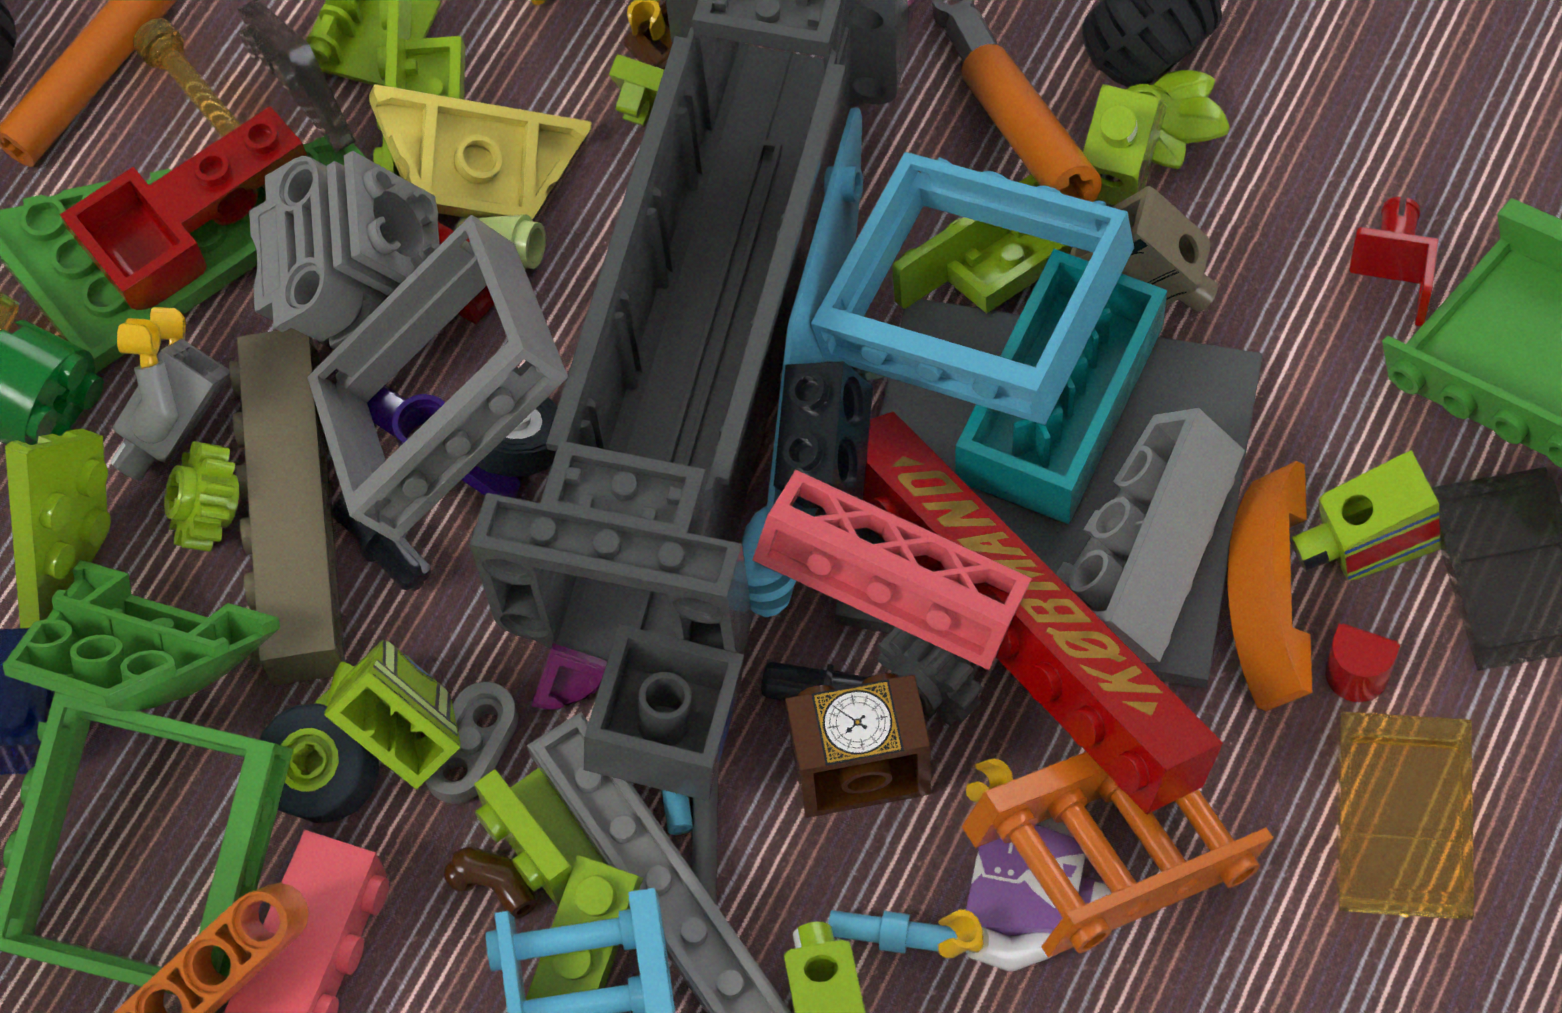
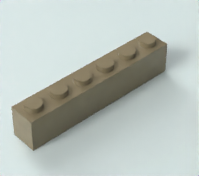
[229,328,345,686]

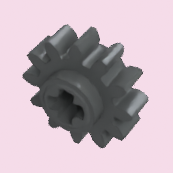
[877,627,983,726]

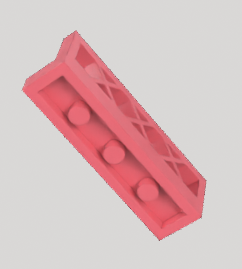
[752,470,1032,670]

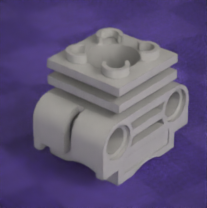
[249,151,440,350]

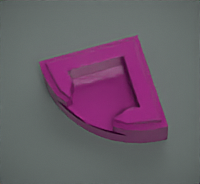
[532,643,607,709]

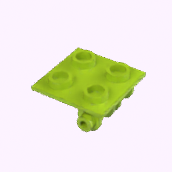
[296,0,441,86]

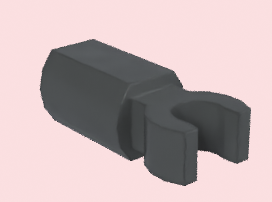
[932,0,998,63]

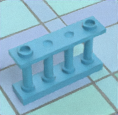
[486,888,676,1013]

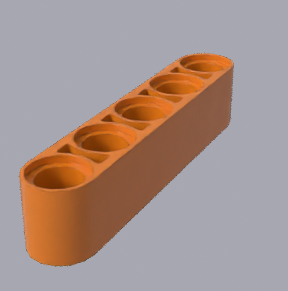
[114,883,309,1013]

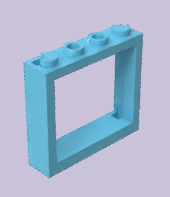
[811,152,1134,425]

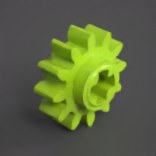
[164,441,239,552]

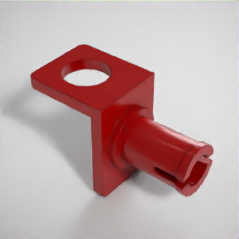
[1349,197,1439,327]

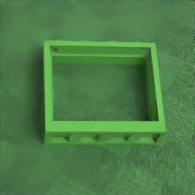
[0,692,293,1003]

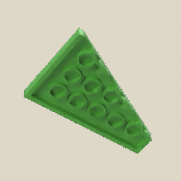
[0,133,366,374]

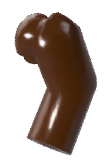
[444,846,538,919]

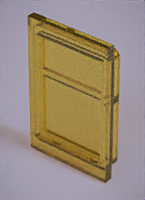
[1337,712,1474,920]

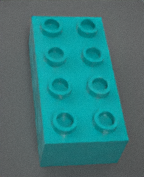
[955,249,1168,525]

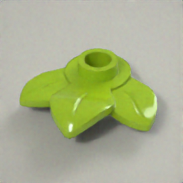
[1126,70,1229,169]

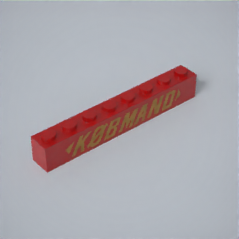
[863,411,1223,815]

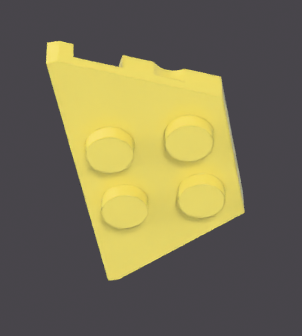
[369,84,591,220]

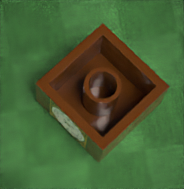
[786,673,931,818]

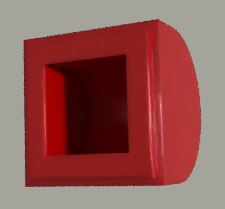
[1325,623,1401,702]

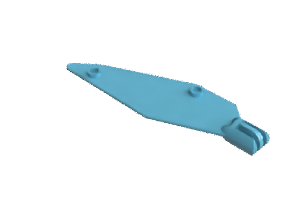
[742,108,863,617]

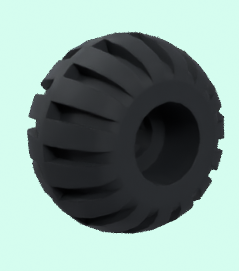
[1082,0,1222,88]

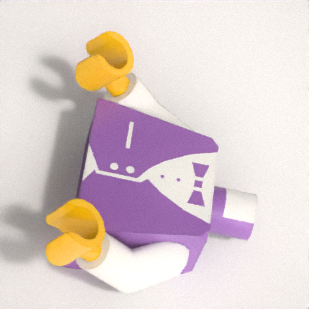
[938,759,1111,972]

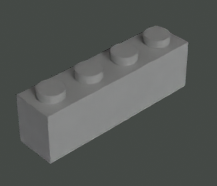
[1056,408,1245,663]

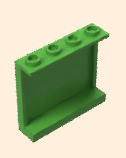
[1382,198,1562,468]

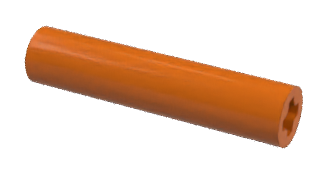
[0,0,177,167]
[962,44,1102,202]

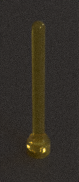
[133,18,266,191]

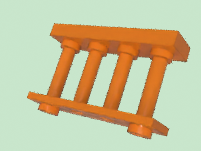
[962,752,1274,958]

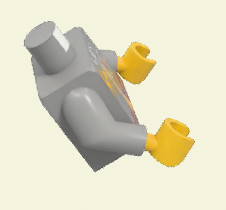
[111,307,230,481]

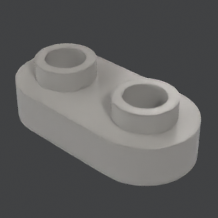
[425,682,518,804]

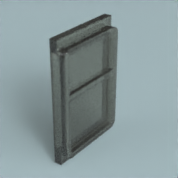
[1431,467,1562,671]

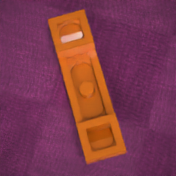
[1227,461,1312,711]

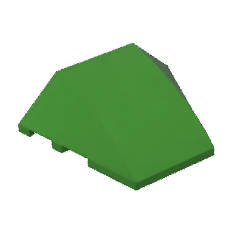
[3,560,280,711]

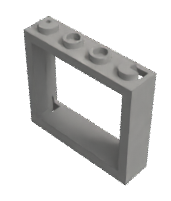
[307,215,568,542]

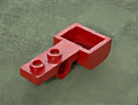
[59,106,307,310]

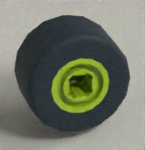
[259,703,379,823]

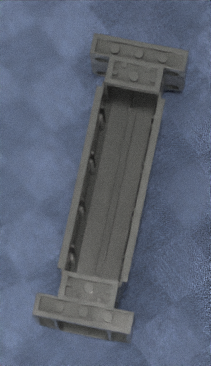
[470,0,909,661]

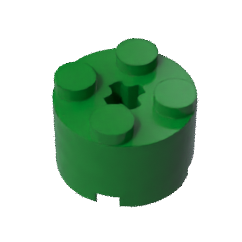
[0,320,104,445]

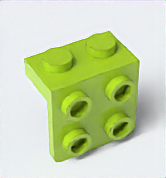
[474,768,604,907]

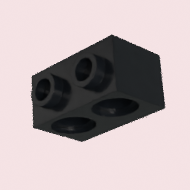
[773,361,873,509]

